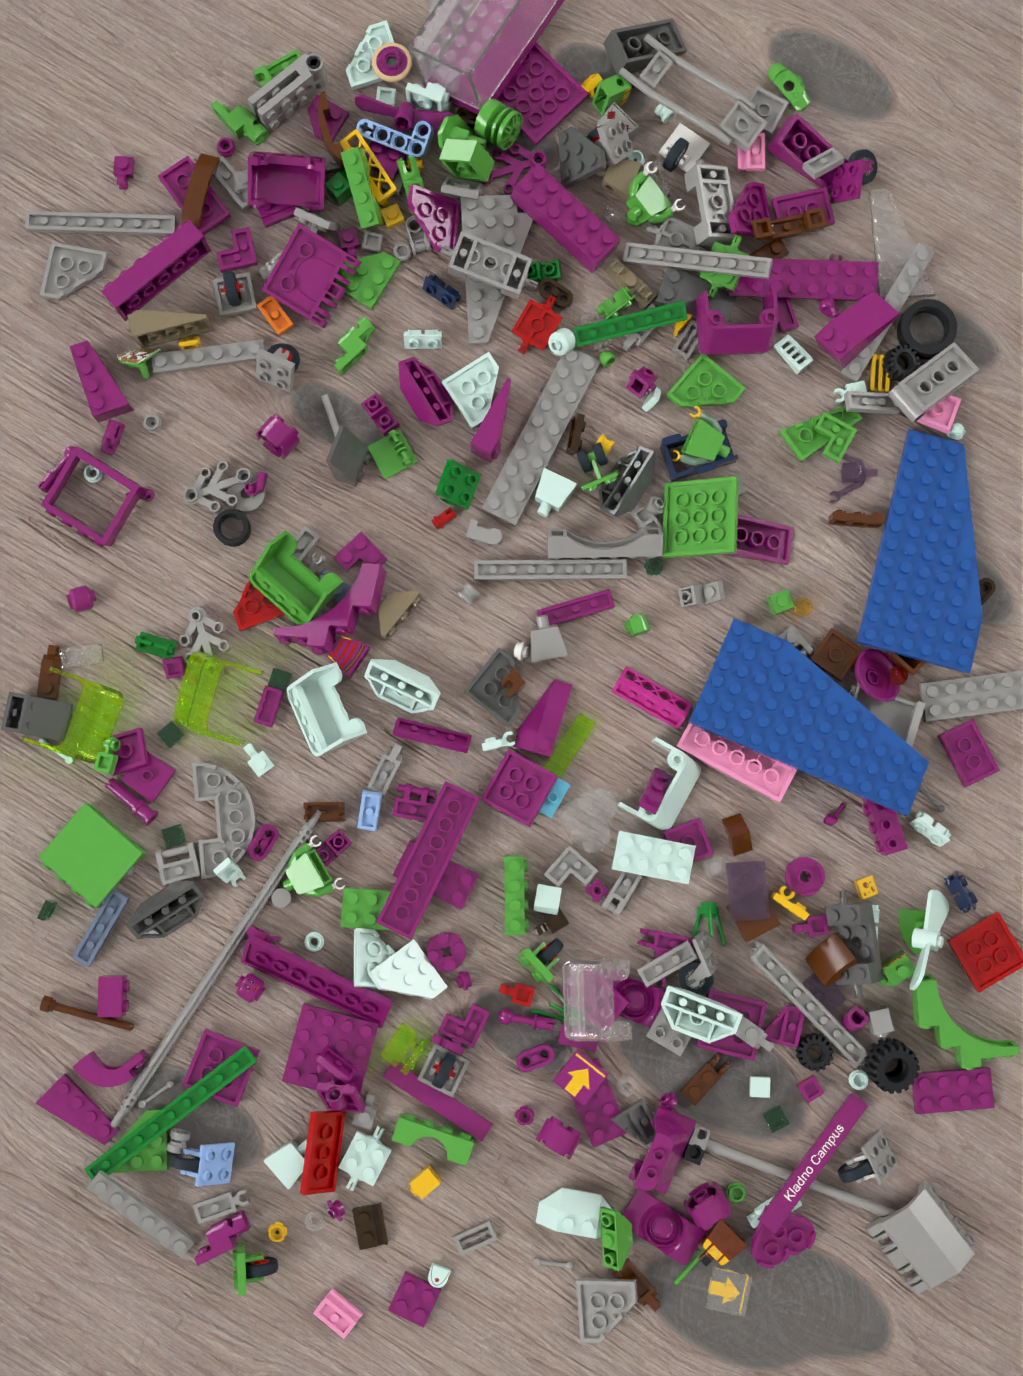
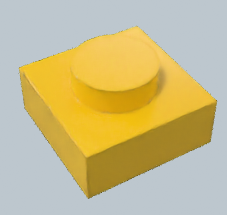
[381,203,405,229]

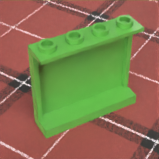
[39,803,148,908]

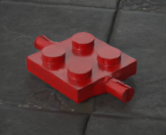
[511,295,563,355]

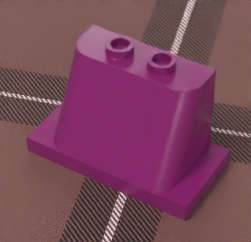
[629,1106,696,1194]

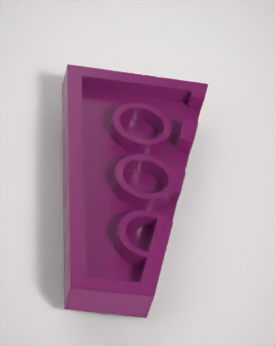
[36,1074,120,1145]

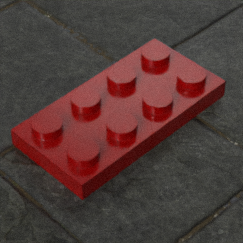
[300,1110,346,1195]

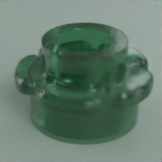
[644,558,663,576]

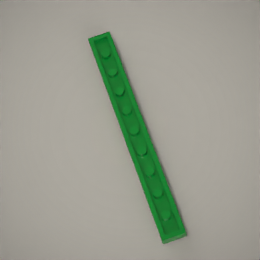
[84,1045,258,1180]

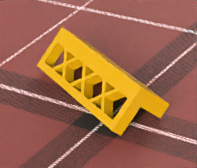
[339,128,398,208]

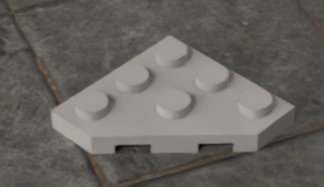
[40,242,109,301]
[576,1278,638,1343]

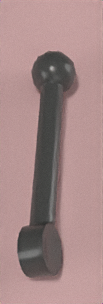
[919,785,945,812]

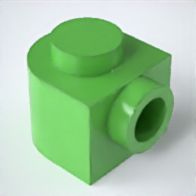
[624,613,651,637]

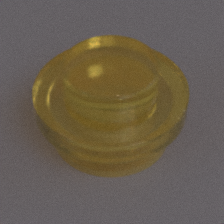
[793,598,812,617]

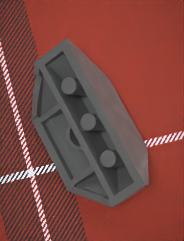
[599,446,656,517]
[126,881,204,939]

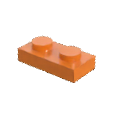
[256,296,294,337]

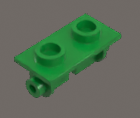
[135,632,178,659]

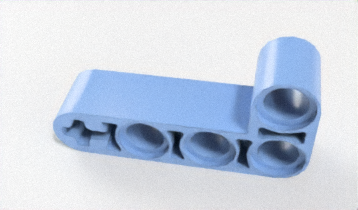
[356,119,434,159]

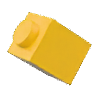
[409,1164,441,1199]

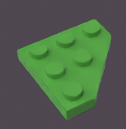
[334,252,401,310]
[666,354,746,408]
[112,1109,169,1173]

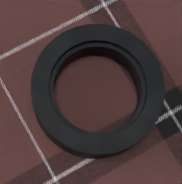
[897,299,957,359]

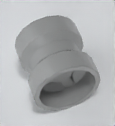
[166,1128,191,1154]

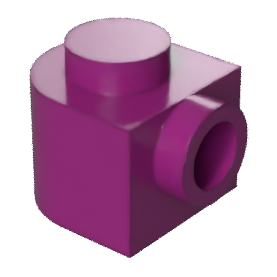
[842,1005,870,1032]

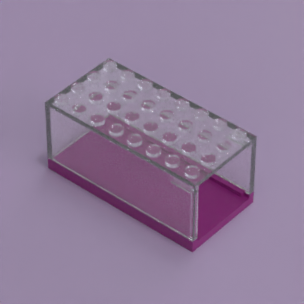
[408,0,564,115]

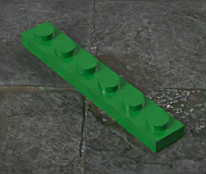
[573,300,688,347]

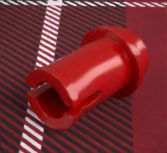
[431,507,457,530]

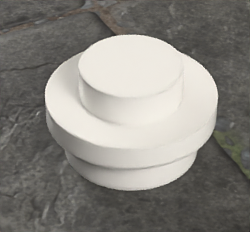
[514,642,529,661]

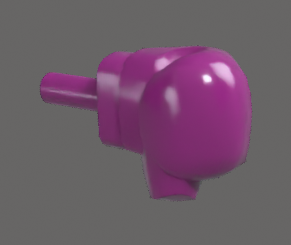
[819,296,840,319]

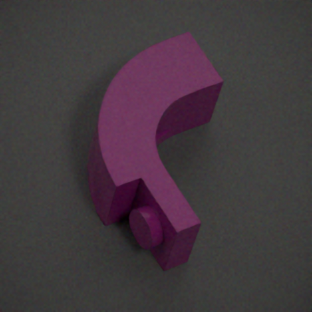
[73,1049,148,1087]

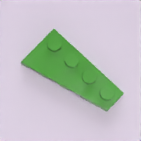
[778,406,863,462]

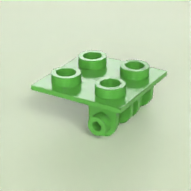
[368,430,418,479]

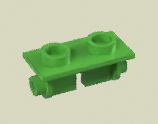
[597,287,636,320]

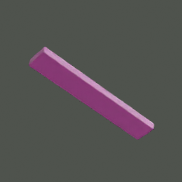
[383,1059,493,1141]

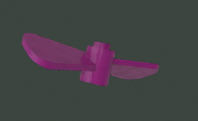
[355,94,454,141]

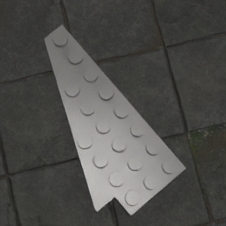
[460,195,533,345]

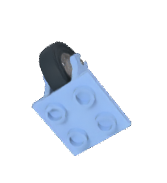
[169,1142,235,1187]

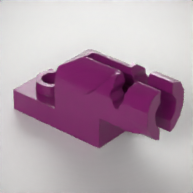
[194,1210,250,1266]

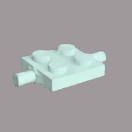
[338,1126,392,1191]

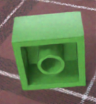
[439,138,495,182]

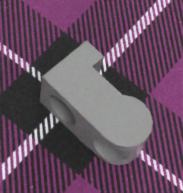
[466,519,502,547]

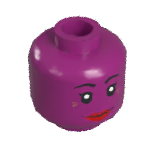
[235,973,266,1003]

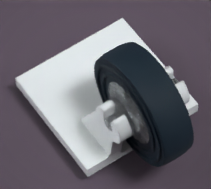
[659,123,710,172]

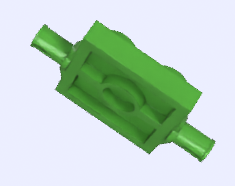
[699,235,750,299]

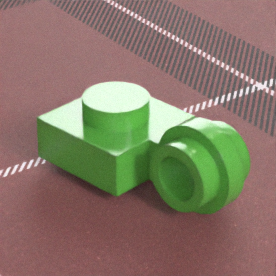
[93,737,121,775]

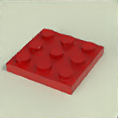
[947,912,1023,993]

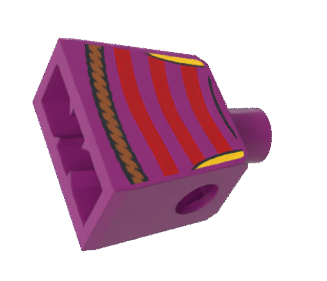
[326,635,371,679]

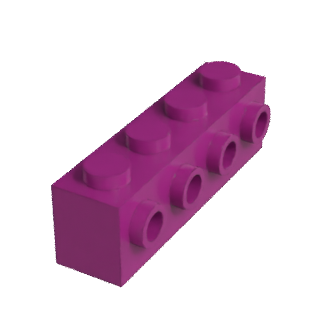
[859,796,908,856]

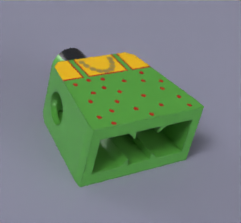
[592,74,635,116]
[879,950,915,986]

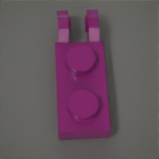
[637,928,693,952]

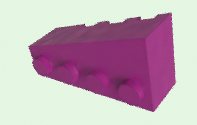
[69,340,134,422]

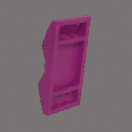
[601,968,665,1028]
[622,1188,706,1265]

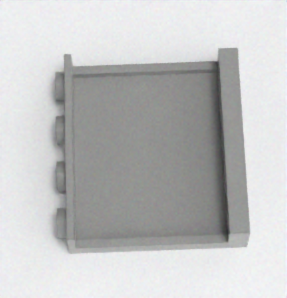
[849,682,926,747]

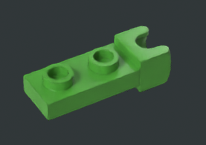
[253,49,301,88]

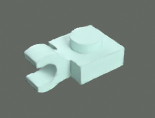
[482,731,515,752]
[243,743,275,778]

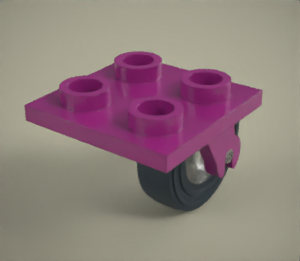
[831,149,878,204]

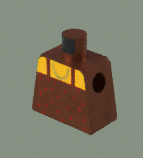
[698,1219,748,1267]

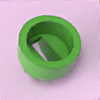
[599,351,616,368]

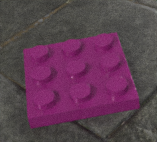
[480,749,559,828]
[696,989,767,1061]
[182,1029,260,1107]

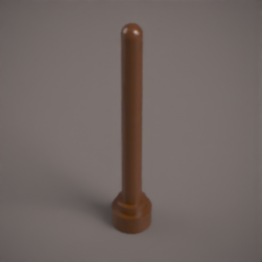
[40,995,134,1031]

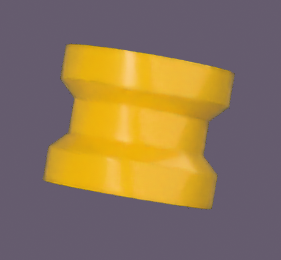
[592,434,615,455]

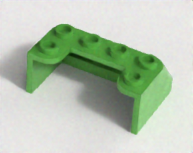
[249,530,344,625]

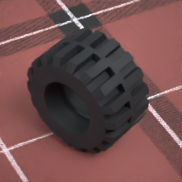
[864,1038,920,1094]

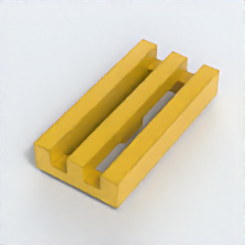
[869,354,890,393]

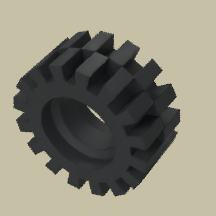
[882,344,920,382]
[795,1033,834,1072]

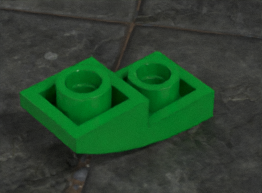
[528,259,562,283]

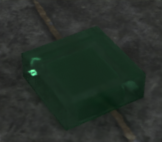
[268,668,292,692]
[157,721,185,748]
[161,824,186,848]
[37,899,58,921]
[762,1105,790,1133]

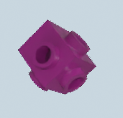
[626,366,658,399]

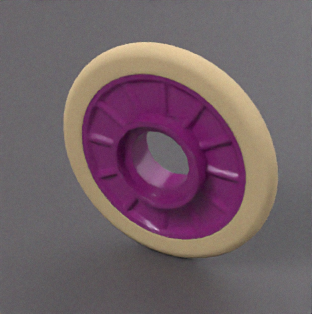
[372,43,412,82]

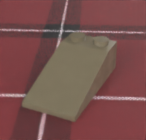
[127,310,214,349]

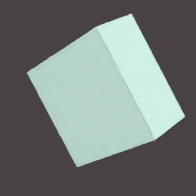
[533,884,562,915]

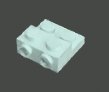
[405,82,450,112]

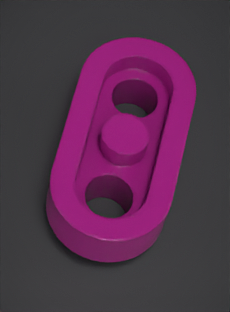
[247,824,279,861]
[516,1044,554,1072]

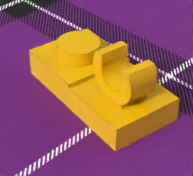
[770,885,810,921]

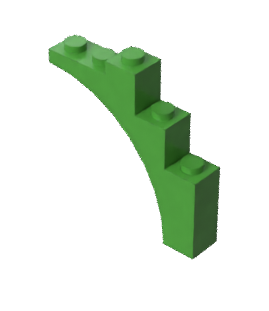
[910,974,1020,1070]

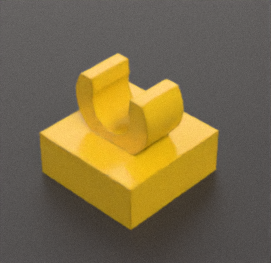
[581,73,603,98]

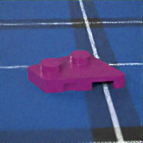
[366,141,406,182]

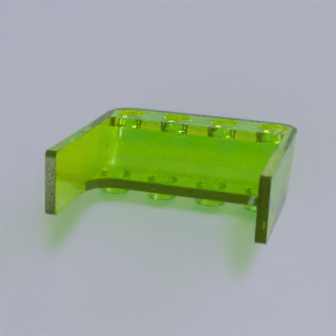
[173,652,265,746]
[21,666,124,764]

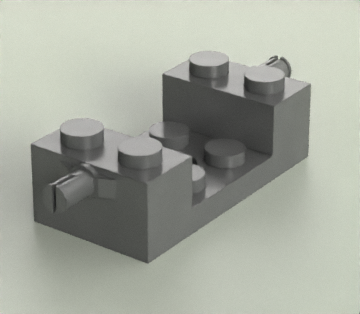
[825,890,884,998]

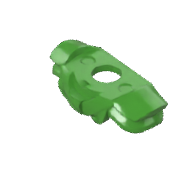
[768,63,810,112]

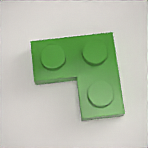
[814,412,857,464]

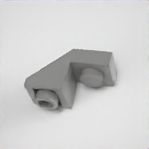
[678,581,725,608]

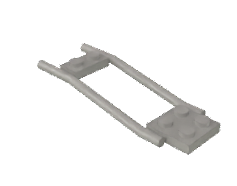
[618,34,767,152]

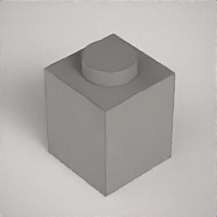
[865,1006,894,1038]

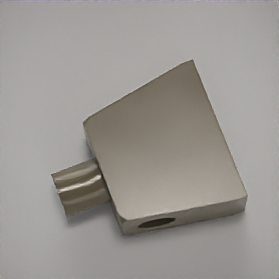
[596,159,642,202]

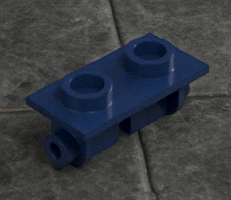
[422,274,461,310]
[945,871,978,913]

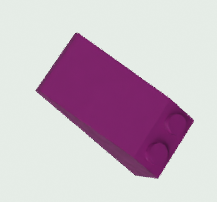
[767,113,848,193]
[814,290,900,369]
[470,377,511,463]
[721,514,793,565]

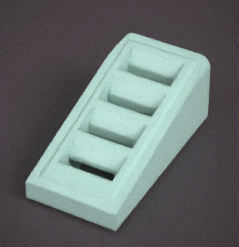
[773,334,814,375]

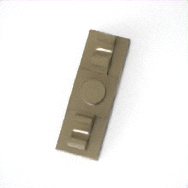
[603,258,657,310]

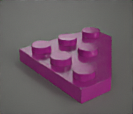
[728,181,771,237]
[408,184,461,256]

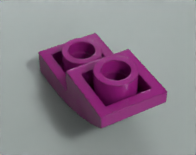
[361,393,400,436]
[316,829,352,868]

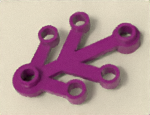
[480,143,548,195]

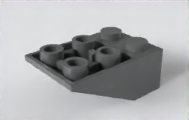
[1,692,73,742]

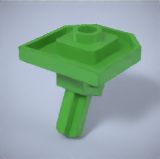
[437,114,486,150]

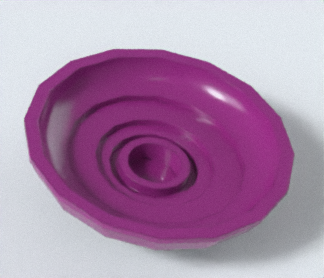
[855,648,900,702]

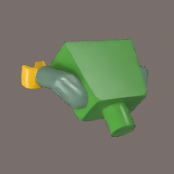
[671,406,730,466]

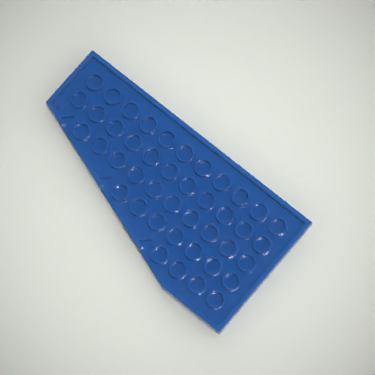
[856,429,983,674]

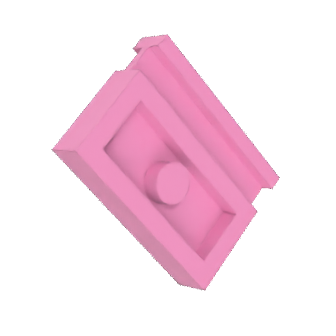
[737,133,765,172]
[313,1288,363,1339]

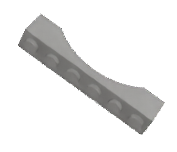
[547,527,663,560]

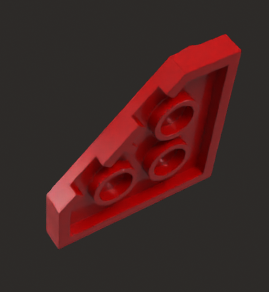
[233,580,286,631]

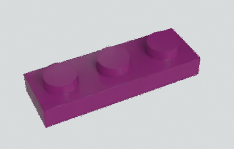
[638,767,672,815]

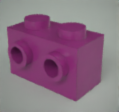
[97,975,130,1017]

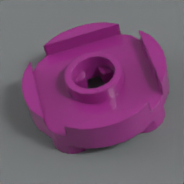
[785,857,825,896]
[427,932,466,972]

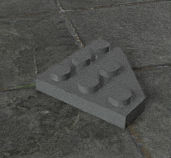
[558,127,606,189]
[463,648,521,728]

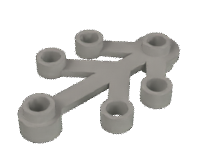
[183,461,253,514]
[179,607,232,678]

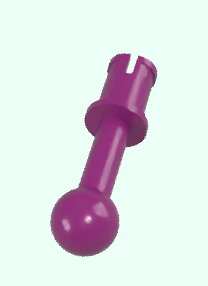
[37,446,75,493]
[498,1009,555,1031]

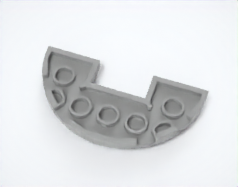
[192,763,256,879]

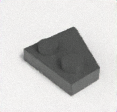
[610,1099,656,1145]

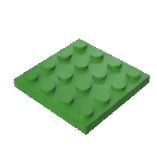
[662,476,739,559]

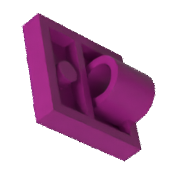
[316,1082,366,1113]

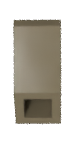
[378,590,421,640]

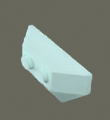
[364,659,441,714]
[661,985,743,1043]
[536,1187,611,1239]

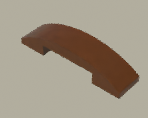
[318,91,345,169]
[181,153,220,229]
[751,208,827,240]

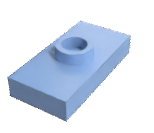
[357,790,383,831]

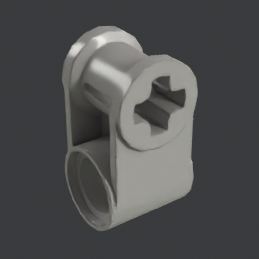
[406,216,431,256]

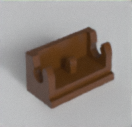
[501,668,526,700]
[303,802,345,822]

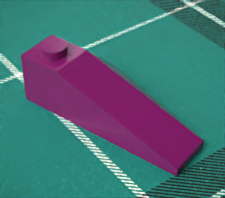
[513,679,572,758]

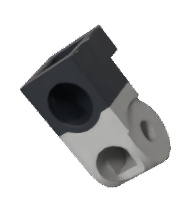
[681,1124,710,1166]

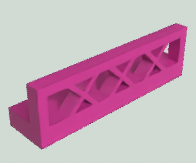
[611,666,692,730]

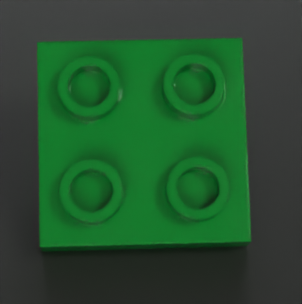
[435,459,481,510]

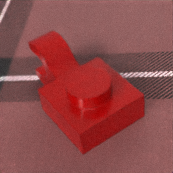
[499,982,535,1007]

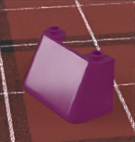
[247,151,326,213]

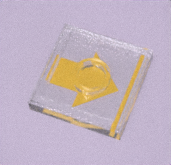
[705,1266,753,1317]

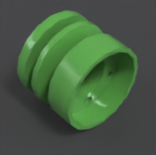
[474,99,523,150]

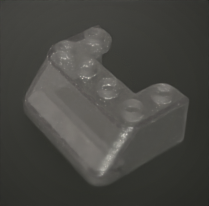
[563,957,632,1042]

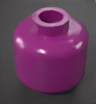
[66,585,97,613]

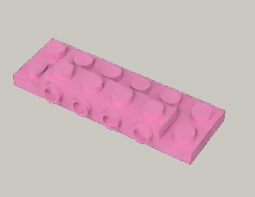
[676,723,797,803]

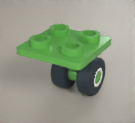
[576,442,619,492]

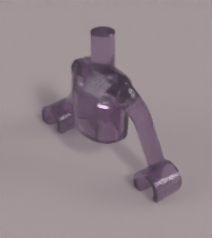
[829,453,878,504]

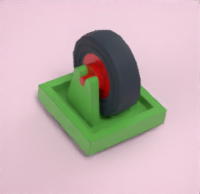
[517,938,564,983]
[233,1242,278,1296]

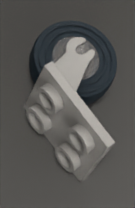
[678,931,719,996]
[838,1129,898,1185]

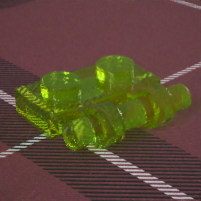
[379,1022,429,1075]

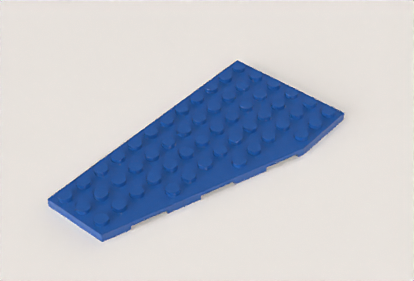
[689,618,929,816]

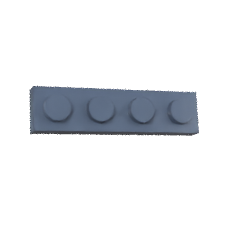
[72,889,130,967]

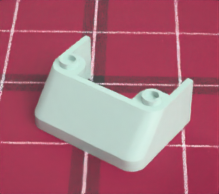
[617,737,701,831]

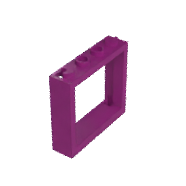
[41,446,145,547]

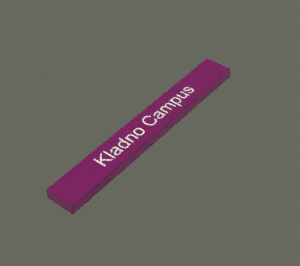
[757,1093,868,1234]

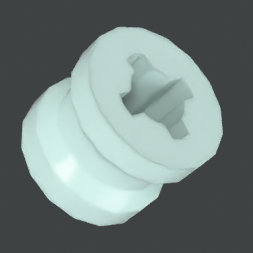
[654,104,677,124]

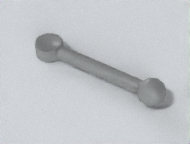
[138,1081,174,1108]
[533,1258,574,1270]

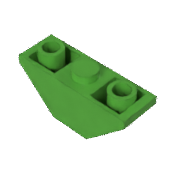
[600,1206,633,1271]

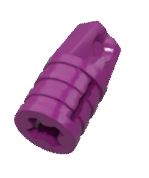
[100,419,126,455]

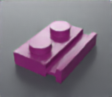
[257,203,297,228]

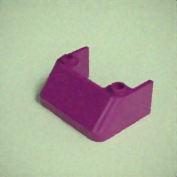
[694,289,779,356]

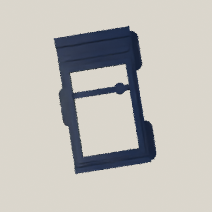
[660,419,738,483]

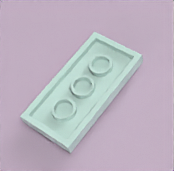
[612,831,696,884]

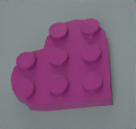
[750,1205,816,1268]

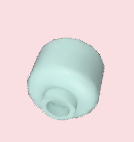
[548,328,576,356]

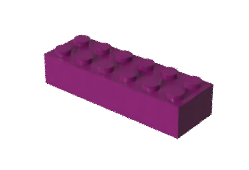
[510,163,621,273]
[101,220,211,321]

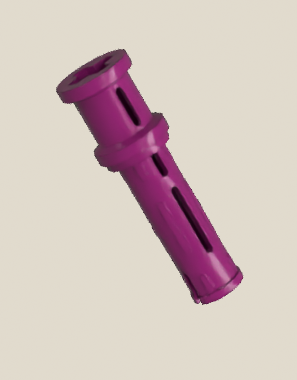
[105,778,158,826]

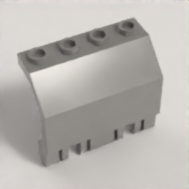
[866,1180,976,1294]

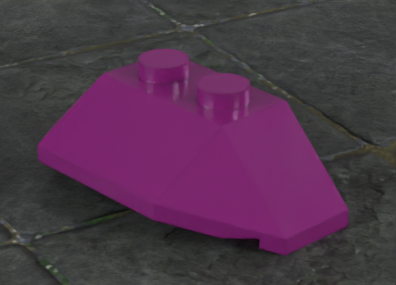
[398,357,454,427]

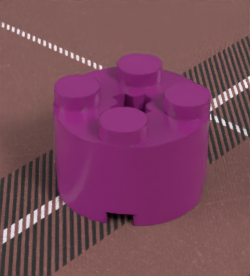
[255,414,300,459]
[536,1116,582,1160]
[684,1182,731,1231]

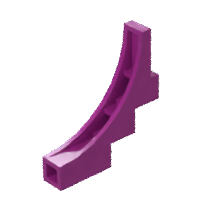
[273,563,386,655]

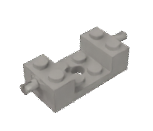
[684,159,740,248]
[440,231,538,300]

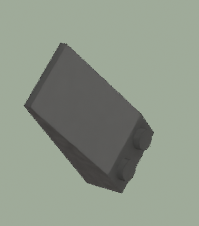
[603,18,687,74]
[655,267,736,325]
[326,425,371,487]

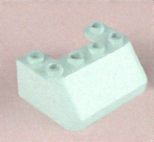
[286,662,367,757]

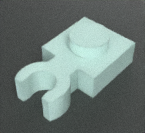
[833,381,867,404]
[213,858,246,887]

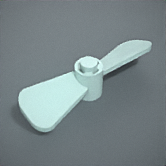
[909,889,949,990]

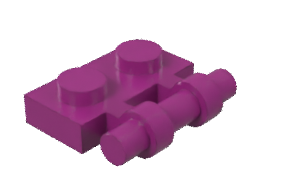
[392,783,436,822]

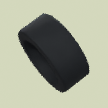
[213,509,251,547]

